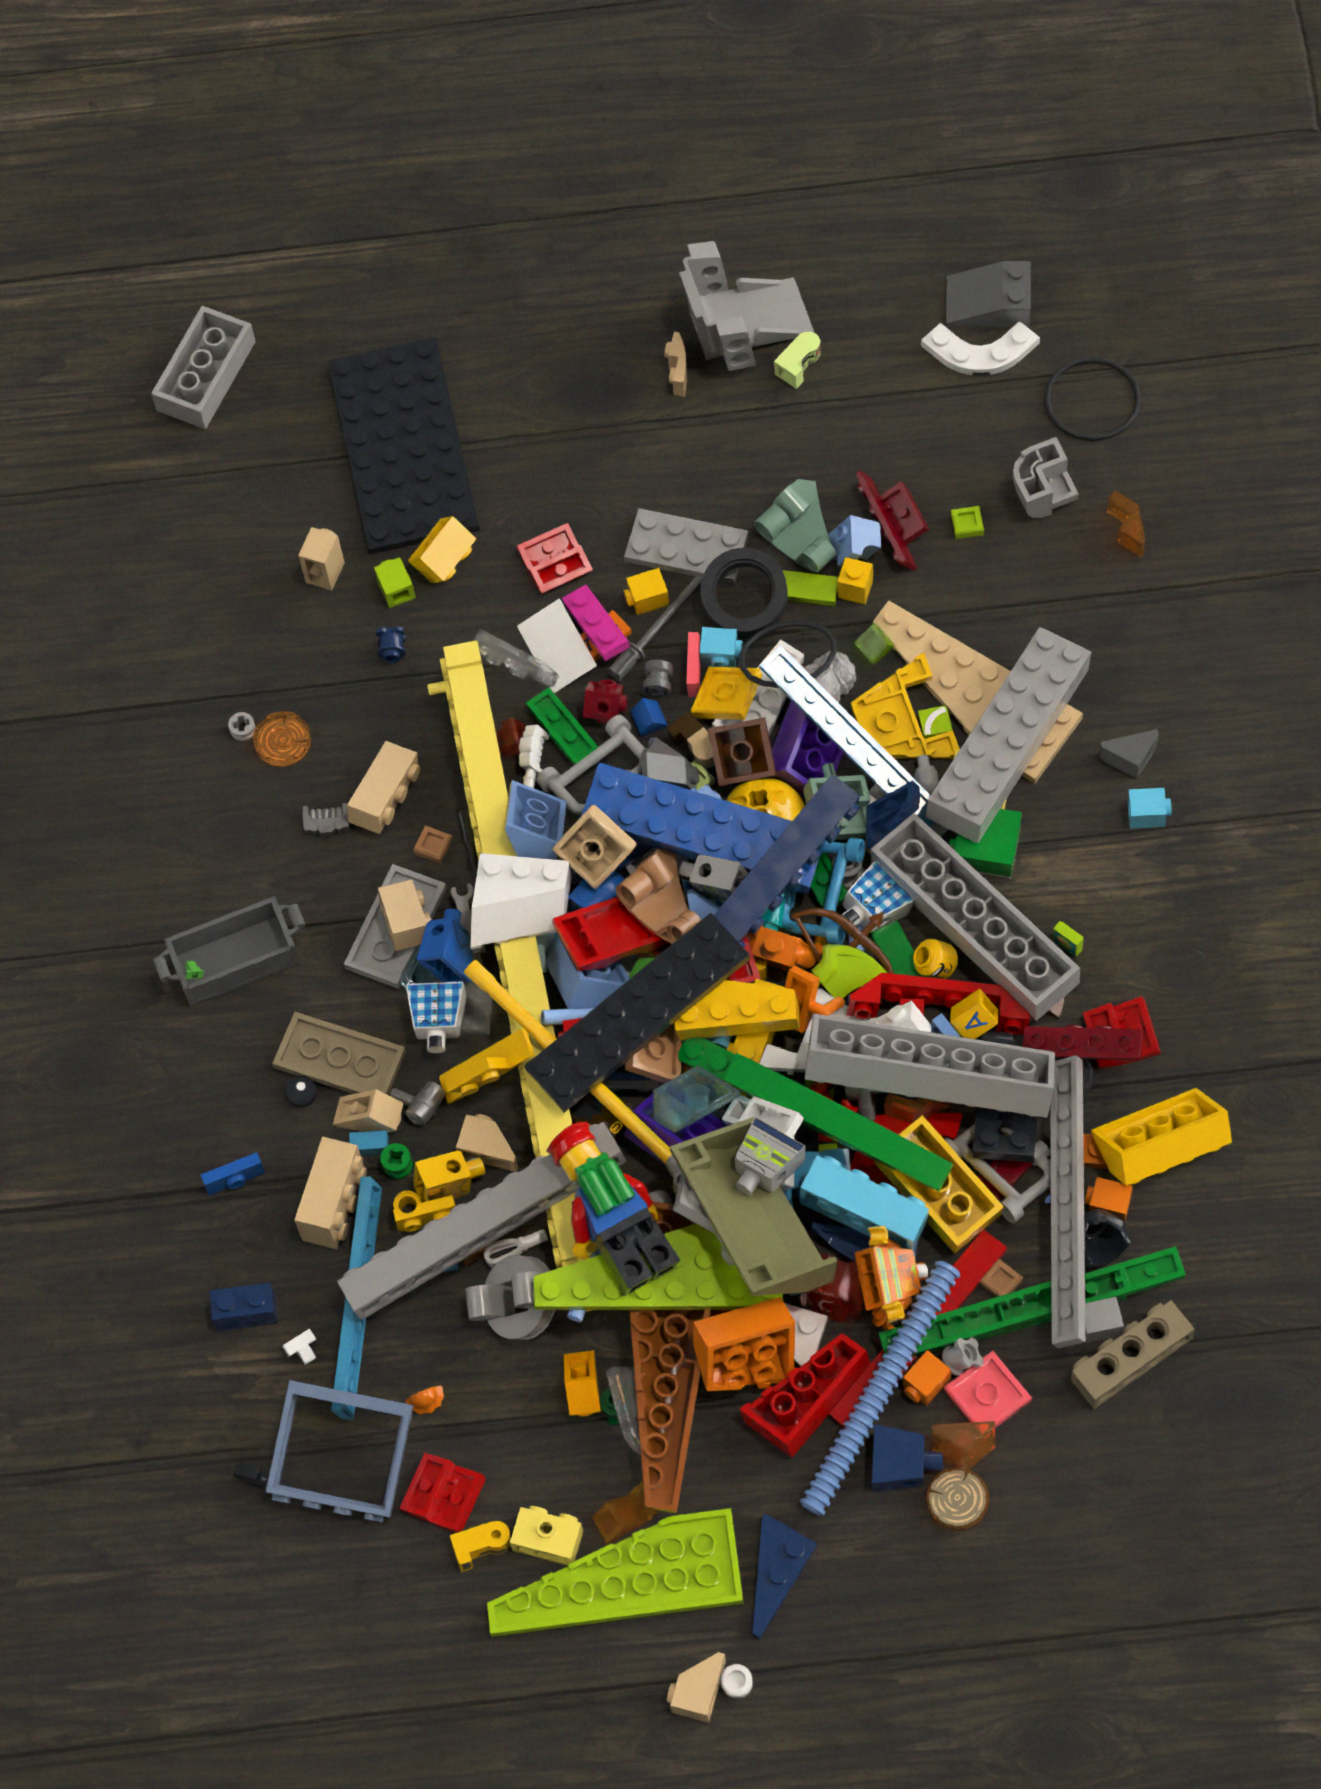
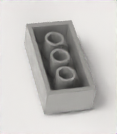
[151,306,256,429]

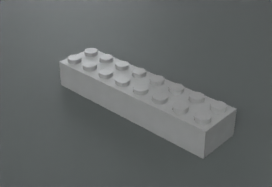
[926,627,1091,843]
[871,813,1080,1021]
[805,1014,1055,1118]

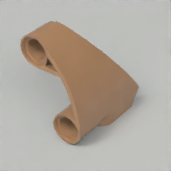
[616,848,701,944]

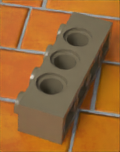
[1071,1300,1194,1409]

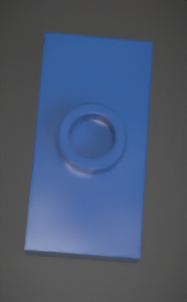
[201,1152,265,1196]

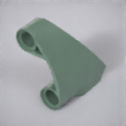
[754,479,836,573]

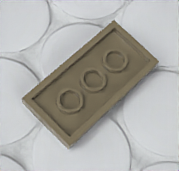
[272,1012,406,1095]

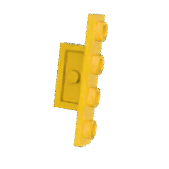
[439,1029,535,1104]

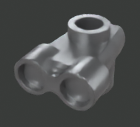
[844,1086,878,1121]

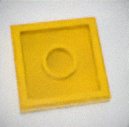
[690,667,763,720]

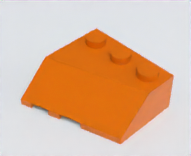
[693,1297,795,1391]

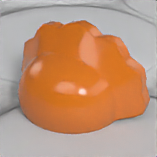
[405,1386,444,1415]

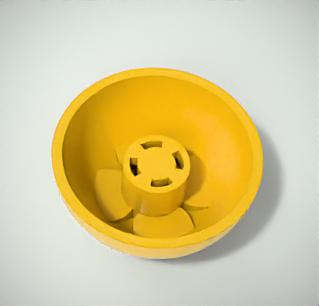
[725,777,805,821]

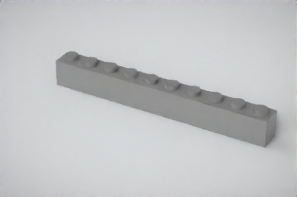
[337,1122,627,1320]

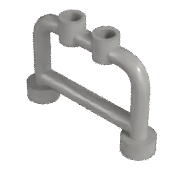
[536,715,646,815]
[945,1124,1051,1224]

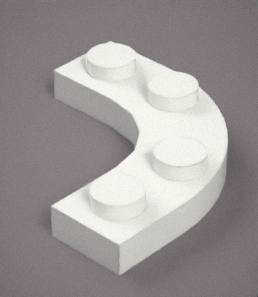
[921,321,1040,375]

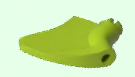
[811,944,887,998]

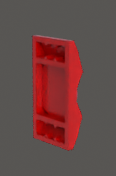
[552,896,669,971]

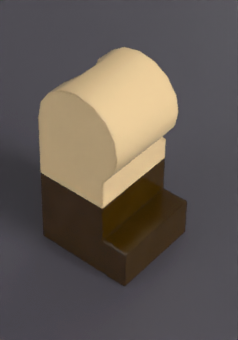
[667,711,715,768]

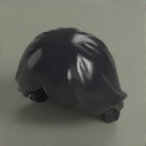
[1084,1209,1131,1269]

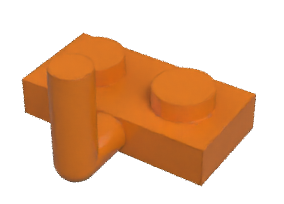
[785,966,845,1033]

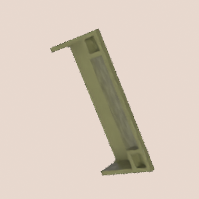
[670,1117,837,1296]

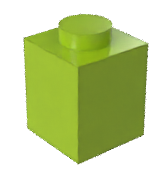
[374,557,416,608]

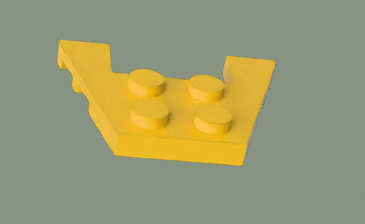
[850,653,960,759]

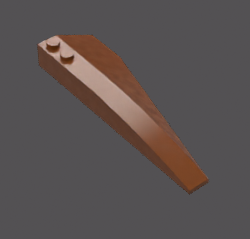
[629,1201,711,1513]

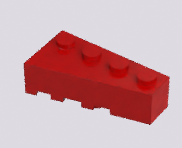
[739,1333,871,1458]

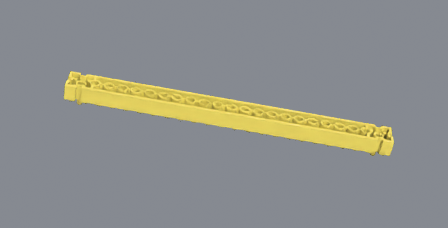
[427,640,593,1312]

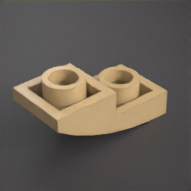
[664,332,687,397]

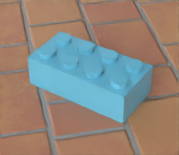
[799,1155,929,1251]

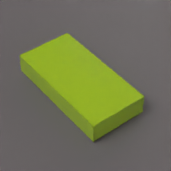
[783,570,839,607]

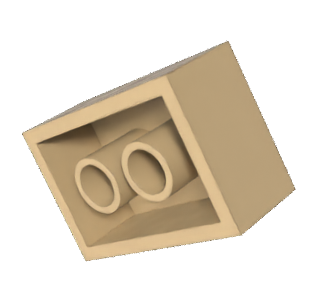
[294,1137,367,1249]

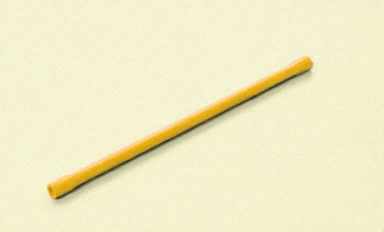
[463,960,672,1165]

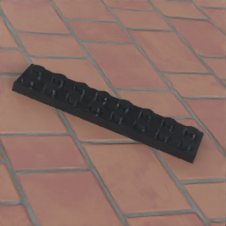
[524,913,751,1113]

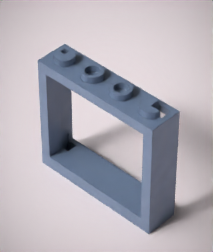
[266,1380,414,1522]

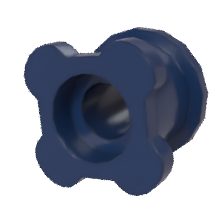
[376,626,406,663]

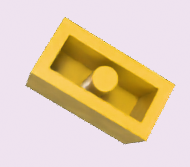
[408,516,476,583]

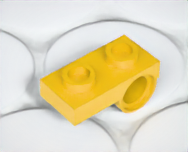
[393,1191,455,1232]

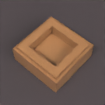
[413,825,453,864]
[980,1259,1023,1297]

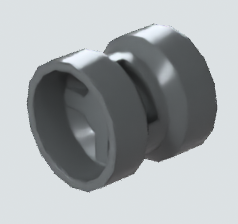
[642,659,674,698]

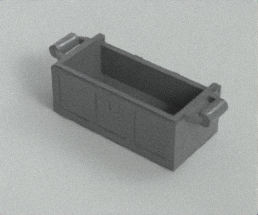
[153,896,306,1007]

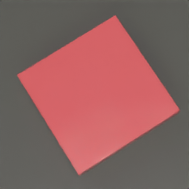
[944,1351,1032,1438]

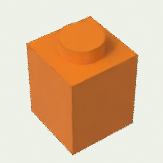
[1084,1177,1133,1223]
[903,1350,951,1406]

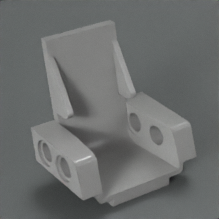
[679,241,814,371]

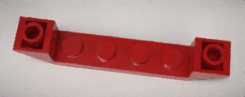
[846,972,1030,1035]

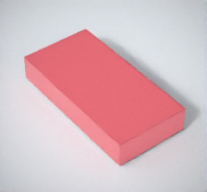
[687,632,701,697]

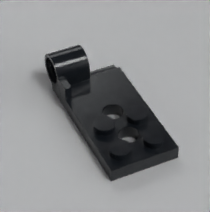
[972,1031,1037,1163]

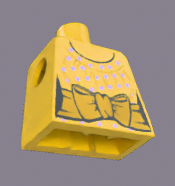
[413,1151,485,1203]

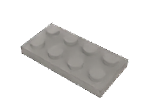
[624,508,749,585]
[344,864,447,989]

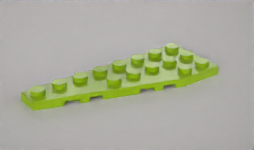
[487,1508,744,1637]

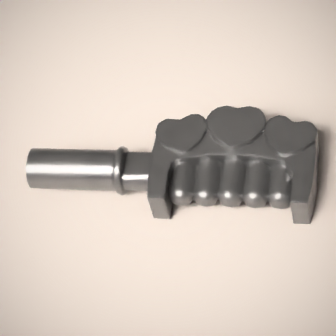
[303,803,350,838]

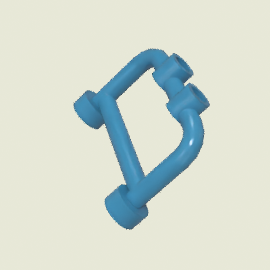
[782,838,865,944]

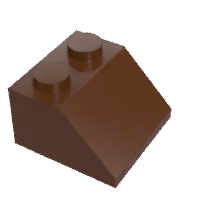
[708,717,777,786]

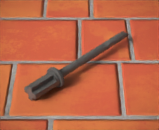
[608,575,703,681]

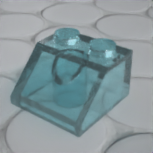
[653,1065,740,1133]

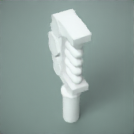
[519,724,549,788]

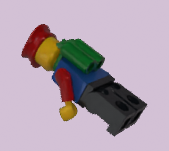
[546,1122,680,1297]

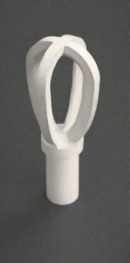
[484,1229,548,1268]

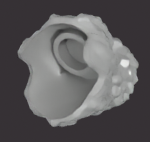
[803,651,856,702]

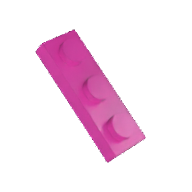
[562,585,630,661]

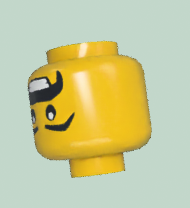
[913,939,958,979]

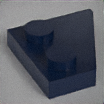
[866,780,920,851]

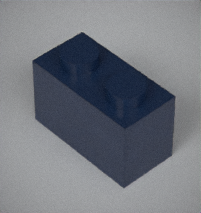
[210,1282,278,1331]

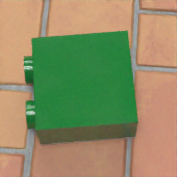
[949,809,1022,878]

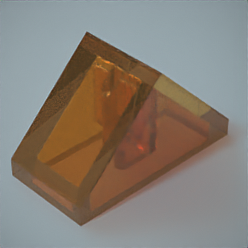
[932,1421,996,1472]

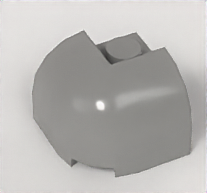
[1013,437,1079,518]

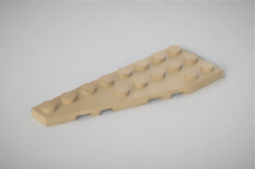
[873,601,1083,784]

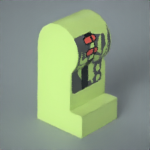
[774,332,821,389]

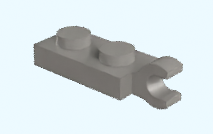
[451,883,486,964]

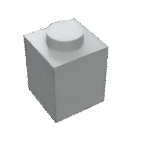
[1085,1297,1124,1343]

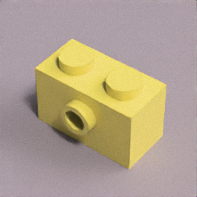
[510,1506,583,1566]

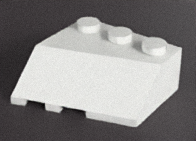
[471,853,572,950]

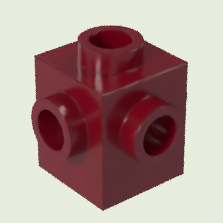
[583,680,628,724]

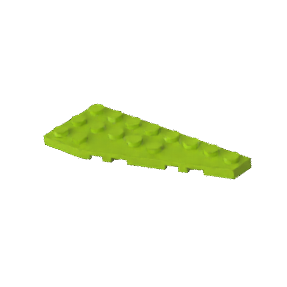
[533,1223,783,1310]

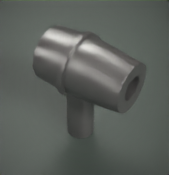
[390,1081,445,1126]

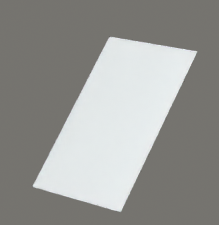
[517,598,597,693]

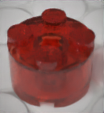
[800,1254,864,1322]

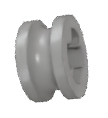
[228,712,256,741]

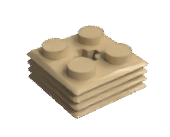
[552,805,636,889]

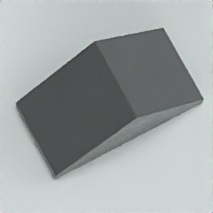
[1099,729,1159,779]

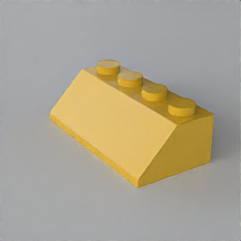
[1091,1088,1232,1186]

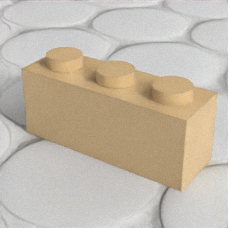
[347,741,420,834]

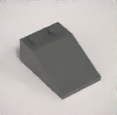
[946,261,1031,327]

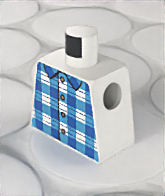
[841,861,915,933]
[406,982,467,1053]

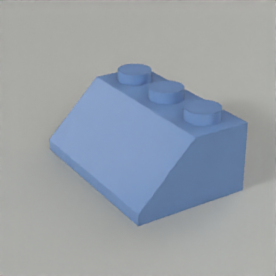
[505,780,566,860]
[545,932,630,1009]

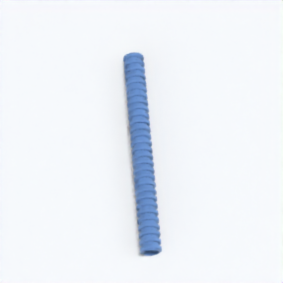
[800,1261,960,1516]

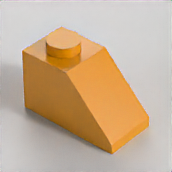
[563,1350,601,1416]

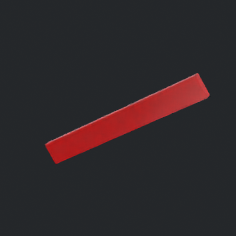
[829,1230,1008,1428]

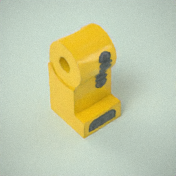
[450,1521,511,1572]

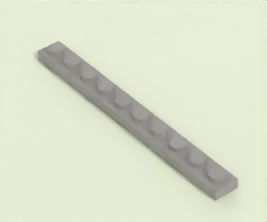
[1050,1055,1085,1348]

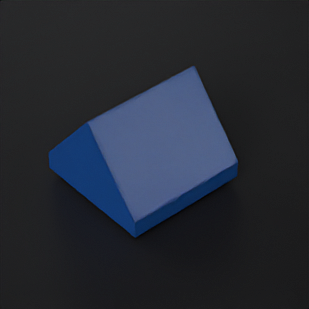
[630,698,668,736]

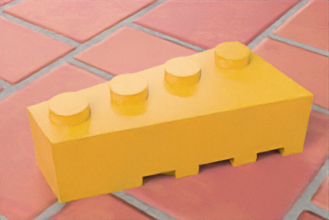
[675,980,800,1041]

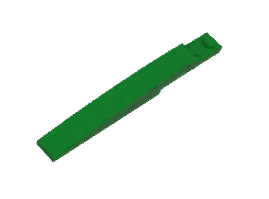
[678,1037,953,1192]
[878,1246,1186,1357]

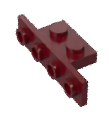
[855,470,929,571]
[1023,1025,1143,1060]

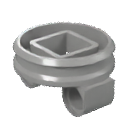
[465,1255,555,1340]

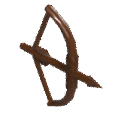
[791,908,894,1004]

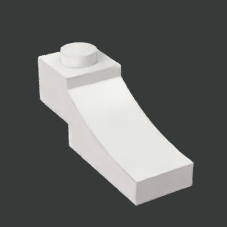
[722,1094,804,1138]

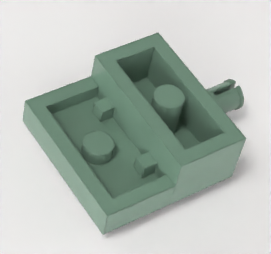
[803,763,871,840]

